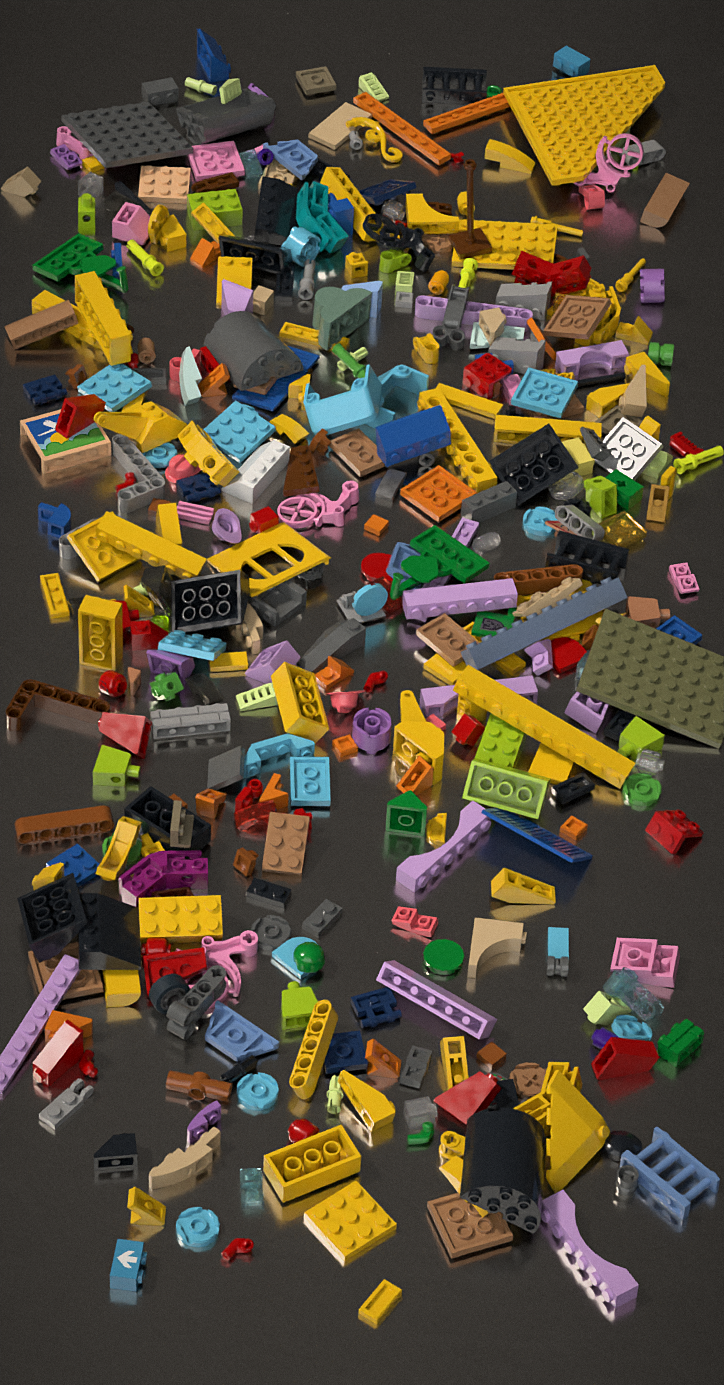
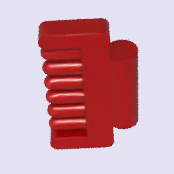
[670,432,704,458]

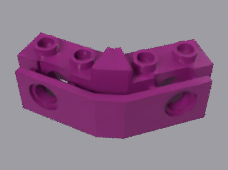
[119,850,208,908]

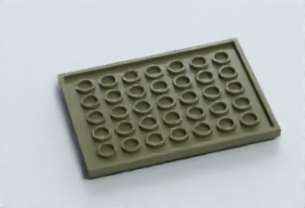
[576,609,724,749]

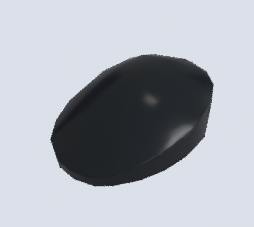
[603,1130,642,1161]

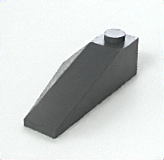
[297,618,366,674]

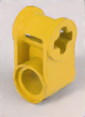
[413,333,439,364]
[439,1131,466,1160]

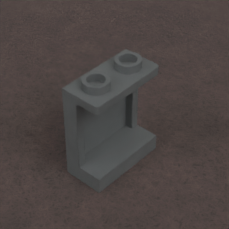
[248,573,307,627]

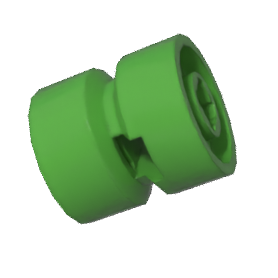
[648,342,674,367]

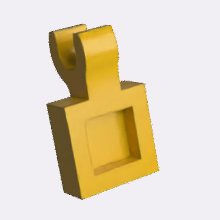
[140,833,165,858]

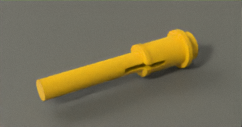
[530,216,583,237]
[615,258,646,292]

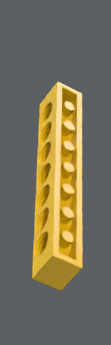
[417,387,497,493]

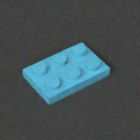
[290,757,331,806]

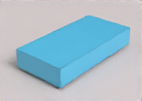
[548,927,569,959]

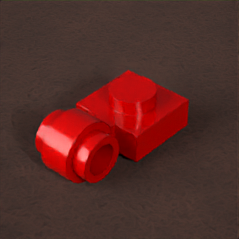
[235,779,263,815]

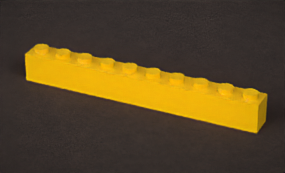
[453,665,635,789]

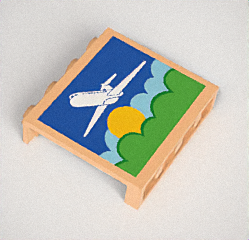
[20,409,111,474]

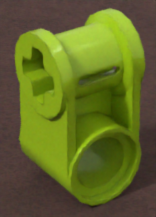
[379,249,412,273]

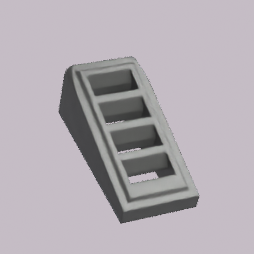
[580,427,612,461]

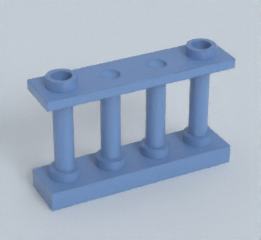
[620,1127,720,1220]

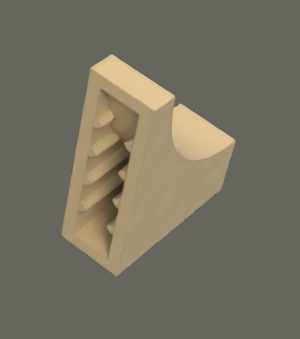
[467,918,527,979]

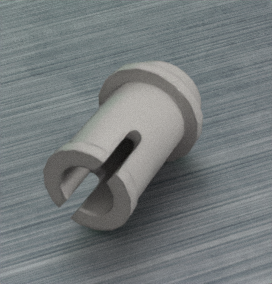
[349,131,363,150]

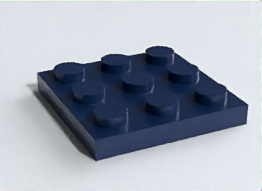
[359,179,416,206]

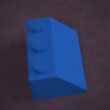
[197,29,231,83]

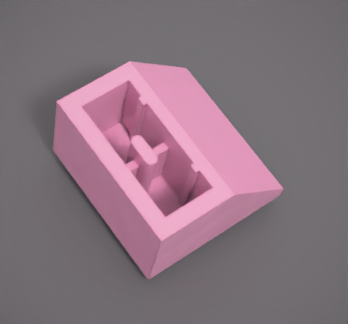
[112,202,150,245]

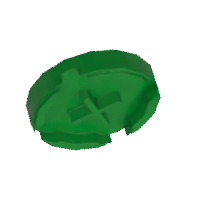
[423,939,464,975]

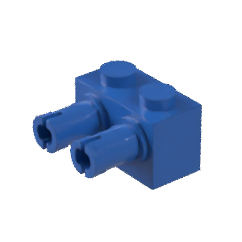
[327,193,354,235]

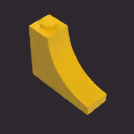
[405,194,459,234]

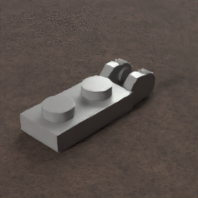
[39,1078,94,1130]

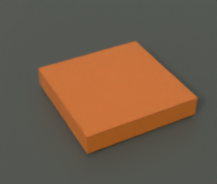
[527,317,556,361]

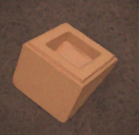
[128,667,141,696]

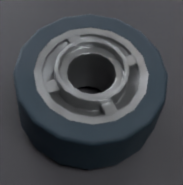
[149,974,190,1014]

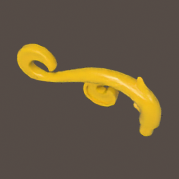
[346,117,403,163]

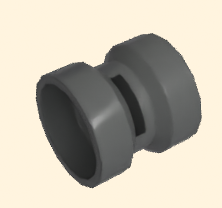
[546,956,569,977]
[615,1165,639,1196]

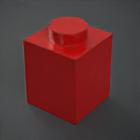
[249,506,279,534]
[451,713,486,746]

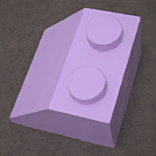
[245,640,301,684]

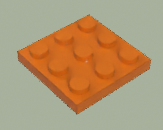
[400,465,477,523]

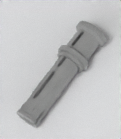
[298,259,316,300]

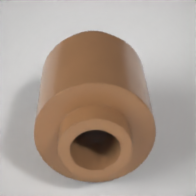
[137,338,156,363]

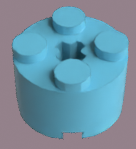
[281,227,321,267]

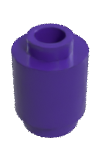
[591,1027,620,1050]

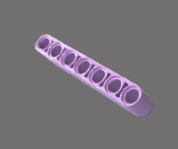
[415,296,533,332]

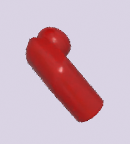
[363,670,388,693]
[79,1049,98,1078]
[221,1238,254,1260]

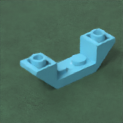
[244,733,315,778]

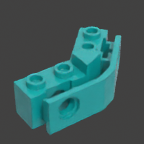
[296,181,349,254]

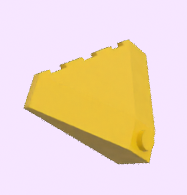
[546,1070,610,1193]

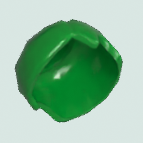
[293,942,325,973]

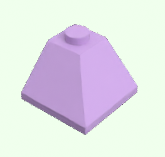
[221,279,253,315]

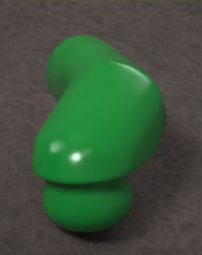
[407,1121,435,1145]

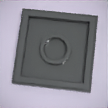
[207,746,245,790]

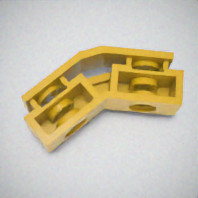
[575,284,621,347]
[177,420,239,487]
[513,1062,583,1137]

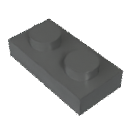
[302,899,342,938]

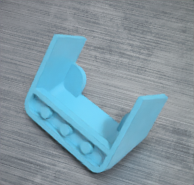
[303,364,382,435]
[365,365,429,428]

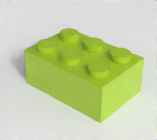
[187,189,243,231]

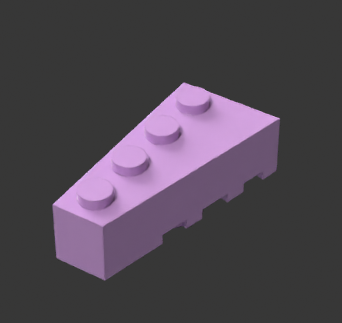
[564,692,609,734]

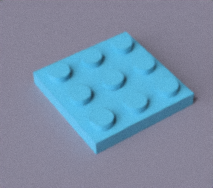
[77,364,152,412]
[511,367,578,419]
[203,401,276,463]
[158,630,227,661]

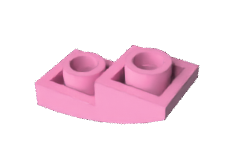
[669,562,699,594]

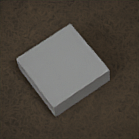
[395,291,414,308]

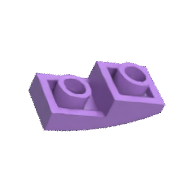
[50,144,83,170]
[187,1100,221,1144]

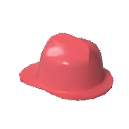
[165,454,201,483]
[327,690,366,713]

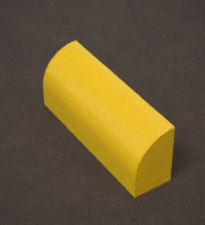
[102,970,141,1008]

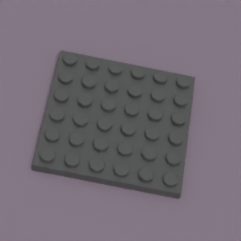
[61,101,193,168]

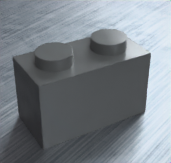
[142,77,178,106]

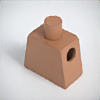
[625,596,670,629]

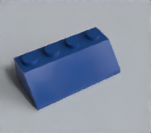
[375,405,451,467]

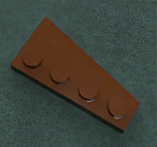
[283,445,319,497]

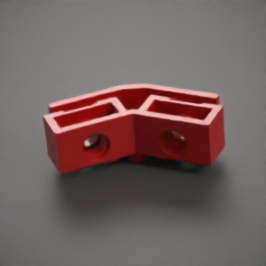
[511,250,592,297]

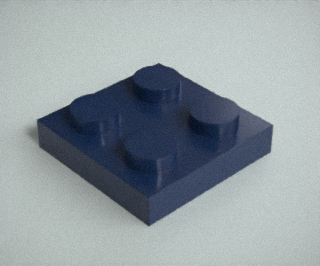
[323,1030,368,1074]

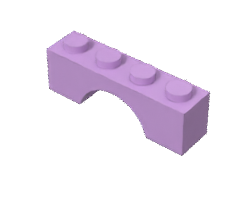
[555,340,629,376]

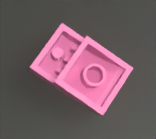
[611,938,680,988]

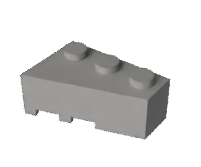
[495,282,552,320]
[488,337,546,375]

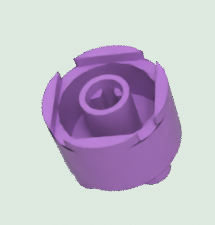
[640,268,665,303]
[352,708,392,754]

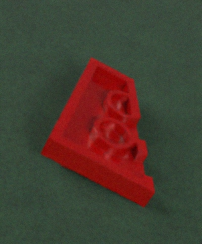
[143,947,207,997]

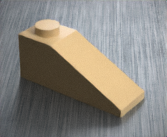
[619,365,647,417]

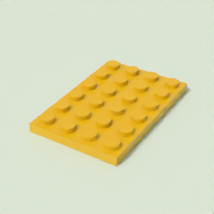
[452,219,558,270]

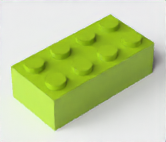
[475,713,527,769]
[462,758,551,819]

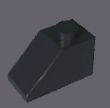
[94,1133,138,1171]

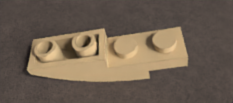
[512,577,583,617]
[235,603,263,655]
[149,1127,221,1189]

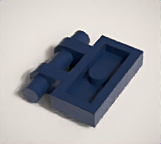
[23,374,68,405]
[176,473,221,503]
[350,987,402,1028]

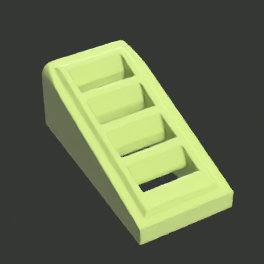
[359,72,389,102]
[219,78,242,104]
[395,271,414,295]
[236,683,278,711]

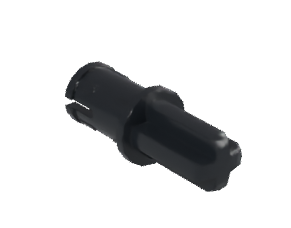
[221,1055,258,1083]

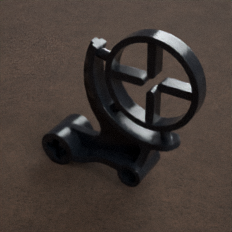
[363,214,435,271]

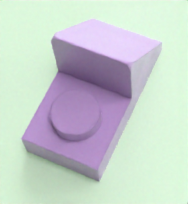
[524,639,553,676]

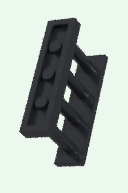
[422,67,487,105]
[545,530,629,584]

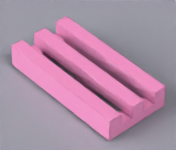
[177,501,214,525]

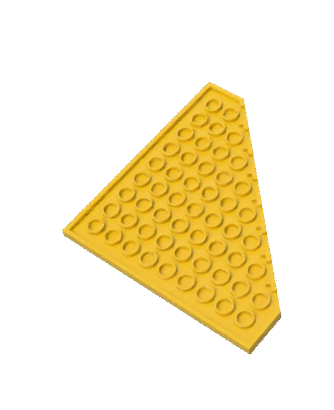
[503,65,665,186]

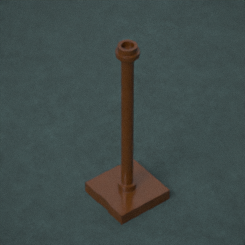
[449,159,492,260]

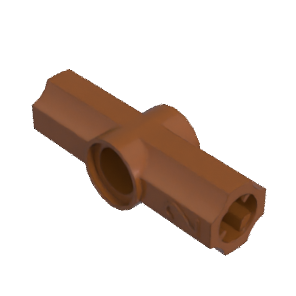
[166,1070,232,1102]

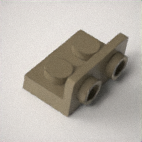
[170,800,194,848]

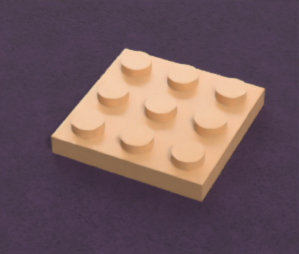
[138,166,191,204]

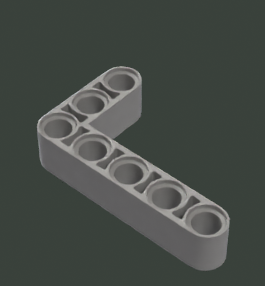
[112,434,165,513]

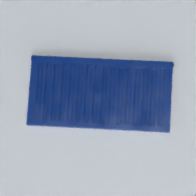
[232,346,320,412]
[481,808,593,863]

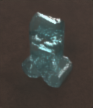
[603,967,664,1020]

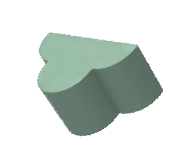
[312,287,372,350]

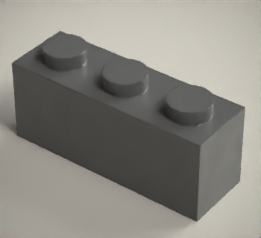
[461,481,517,523]

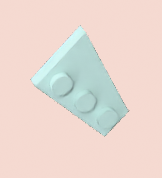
[470,322,525,349]

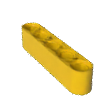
[289,1000,338,1099]

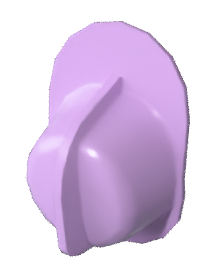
[212,508,242,544]

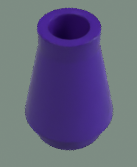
[256,149,274,165]

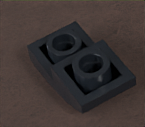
[495,1079,519,1111]

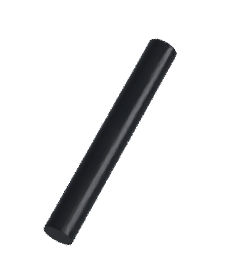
[576,372,626,387]

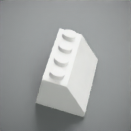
[221,440,290,504]

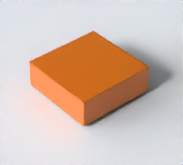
[364,514,389,536]
[332,734,358,757]
[560,815,588,840]

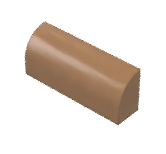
[640,173,690,227]
[4,300,78,350]

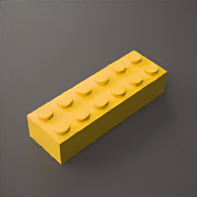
[75,271,133,366]

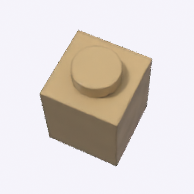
[253,286,274,316]

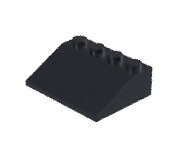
[254,176,300,245]
[488,423,579,506]
[171,570,250,633]
[17,873,88,963]
[77,893,141,970]

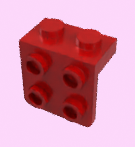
[463,353,512,400]
[645,809,704,854]

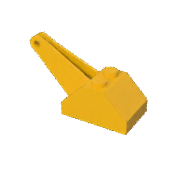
[94,401,187,453]
[393,690,444,785]

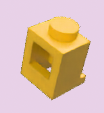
[345,252,368,279]

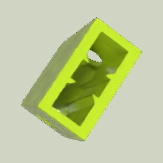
[78,193,96,236]
[583,476,617,519]
[618,716,665,761]
[93,745,141,787]
[281,981,318,1030]

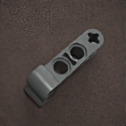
[432,284,469,350]
[167,965,226,1040]

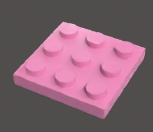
[187,141,245,182]

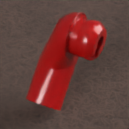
[127,352,139,369]
[115,472,137,493]

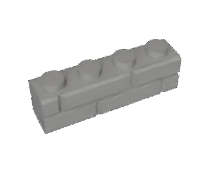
[150,703,230,739]

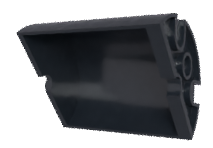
[460,1108,547,1234]

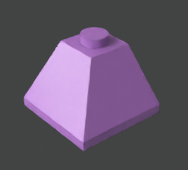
[146,650,195,685]

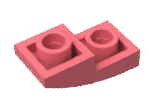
[391,906,439,938]

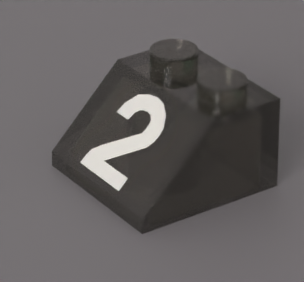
[141,565,173,618]

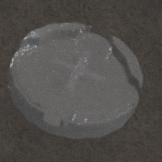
[548,472,584,500]

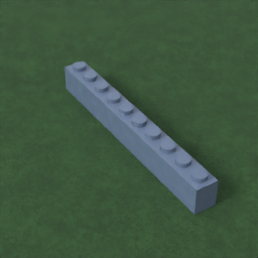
[461,577,628,670]

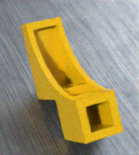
[96,816,142,881]

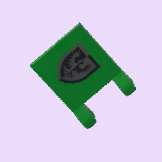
[471,607,517,637]

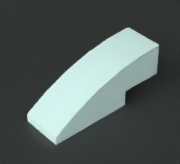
[179,346,202,406]

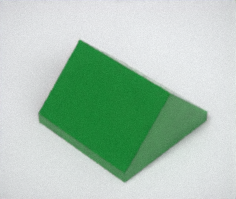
[385,790,427,836]

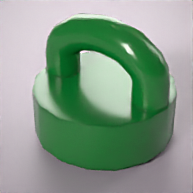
[486,85,502,98]

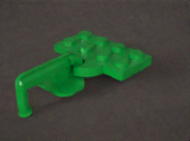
[32,233,129,293]
[390,525,490,600]

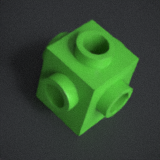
[149,672,184,701]

